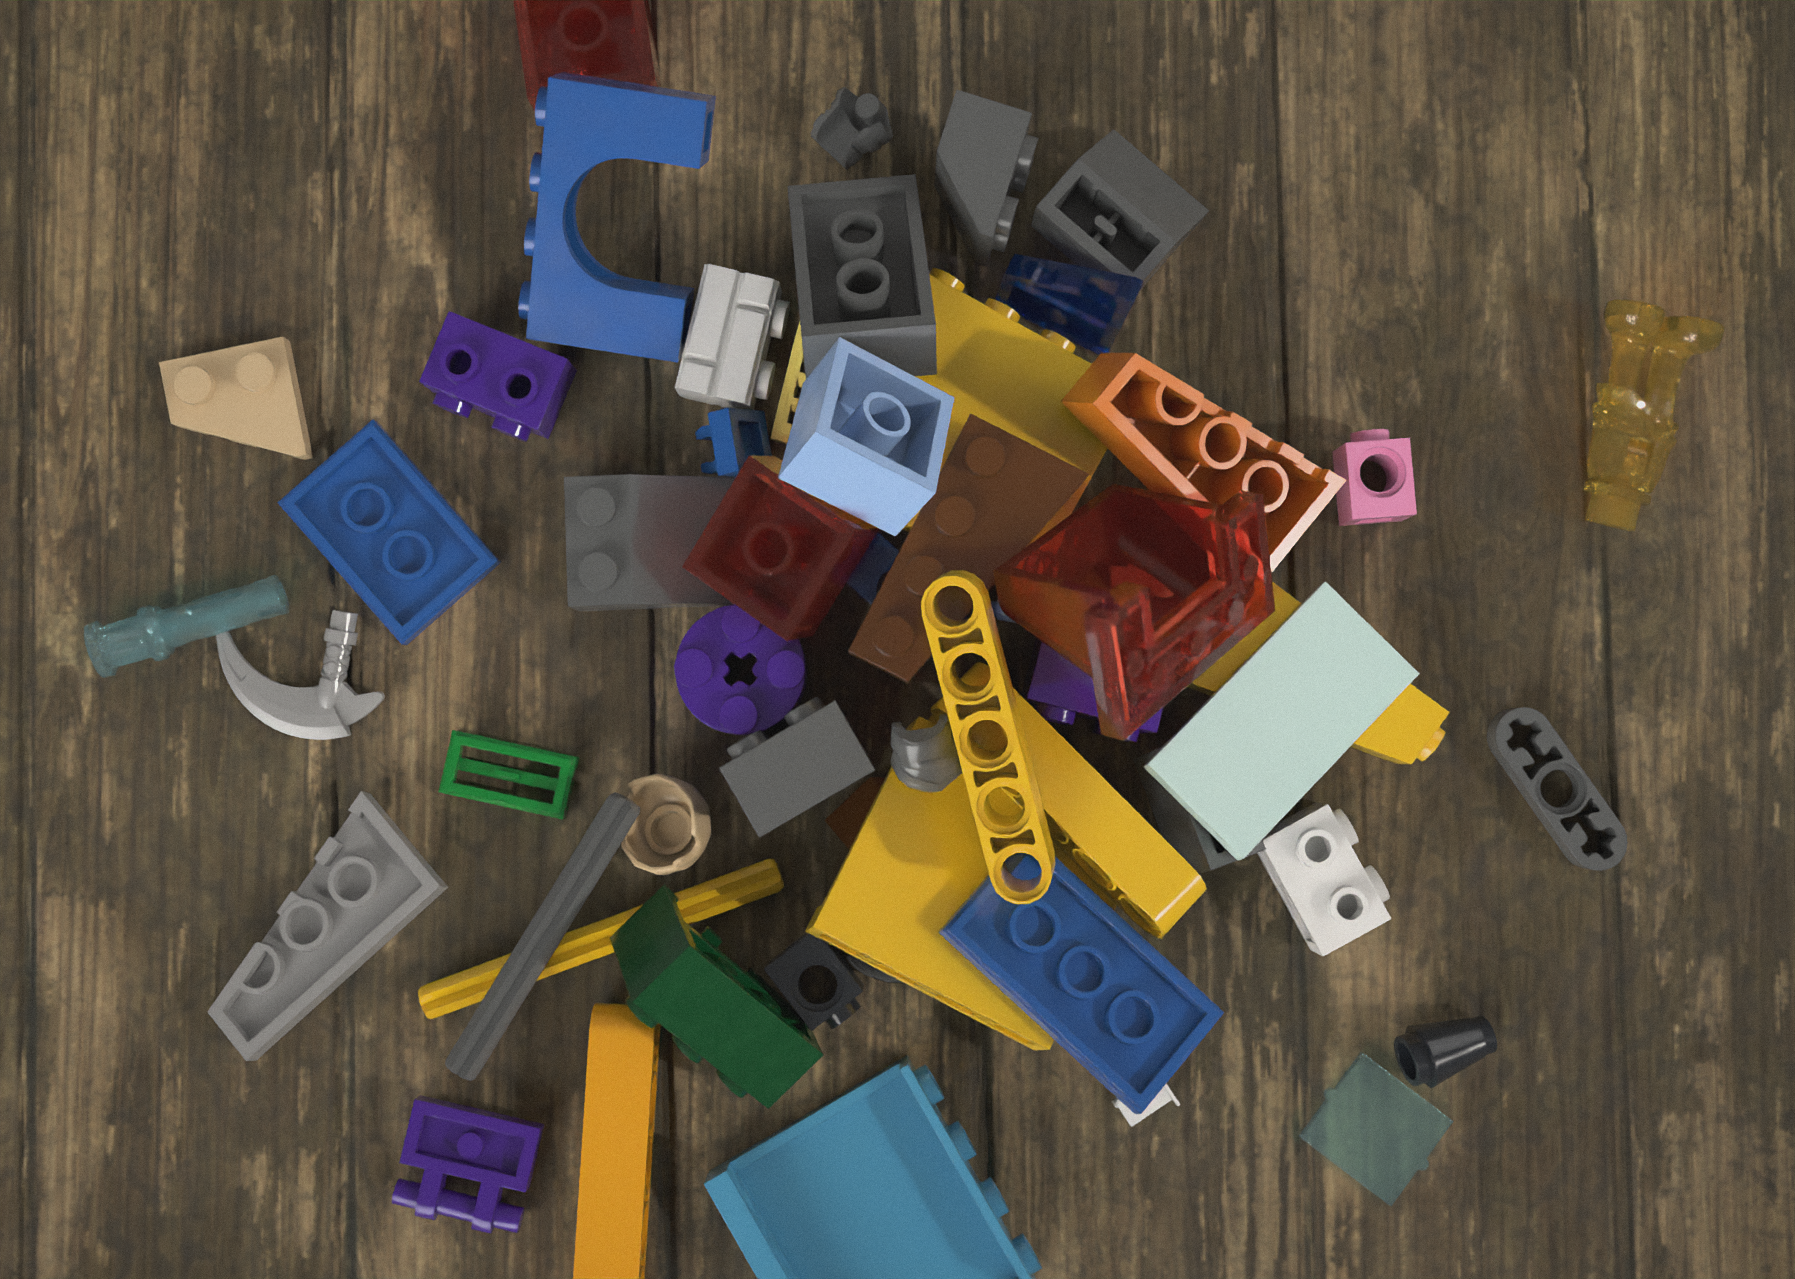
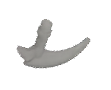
[216,609,385,740]

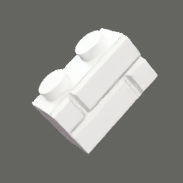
[675,264,790,410]

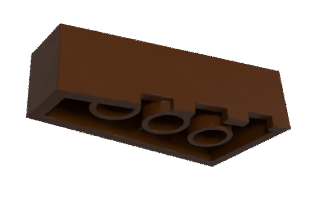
[848,413,1089,684]

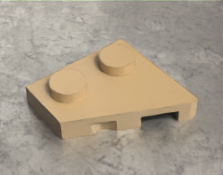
[159,337,313,460]

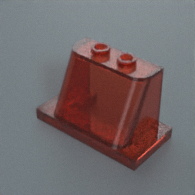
[993,484,1275,741]

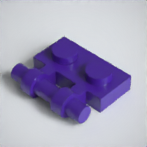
[392,1095,544,1234]

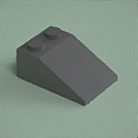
[787,174,937,379]
[564,474,768,611]

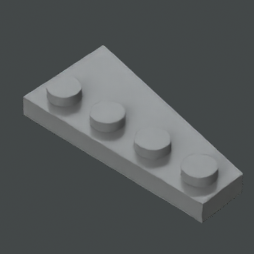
[208,791,448,1061]

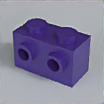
[419,311,577,442]

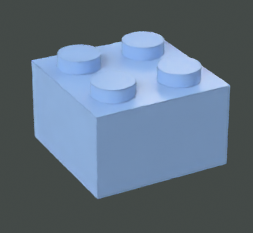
[778,337,954,536]

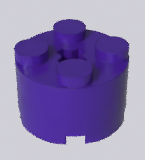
[674,603,808,735]

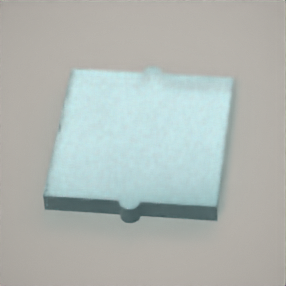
[1299,1052,1454,1206]

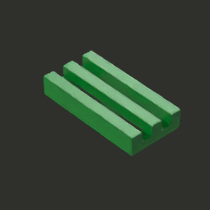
[438,730,580,820]

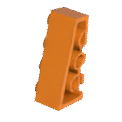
[1061,353,1347,578]

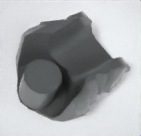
[811,87,893,170]
[891,713,962,793]

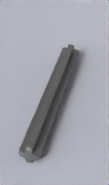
[445,792,640,1081]

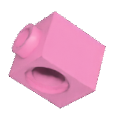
[1332,429,1417,526]

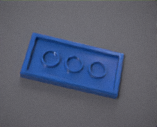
[938,853,1224,1114]

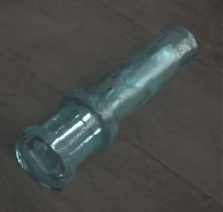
[84,575,289,678]

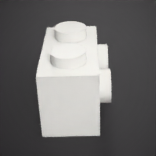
[1257,802,1391,956]

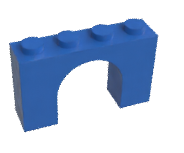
[518,72,716,362]

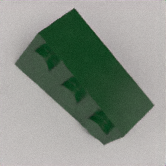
[610,884,824,1109]

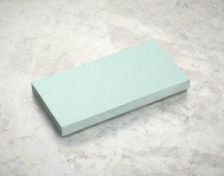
[1143,581,1420,861]

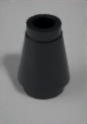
[1394,1015,1497,1088]

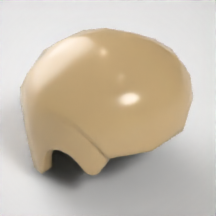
[621,773,711,875]

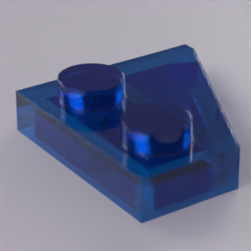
[995,254,1144,355]

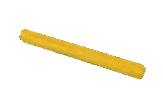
[418,859,784,1019]

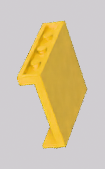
[903,268,1108,595]
[805,716,1117,1051]

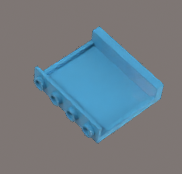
[704,1055,1042,1279]

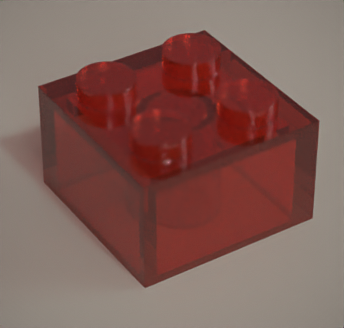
[513,0,661,111]
[682,455,879,641]

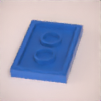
[277,419,501,645]

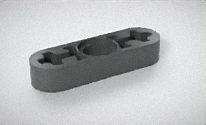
[1487,707,1628,871]

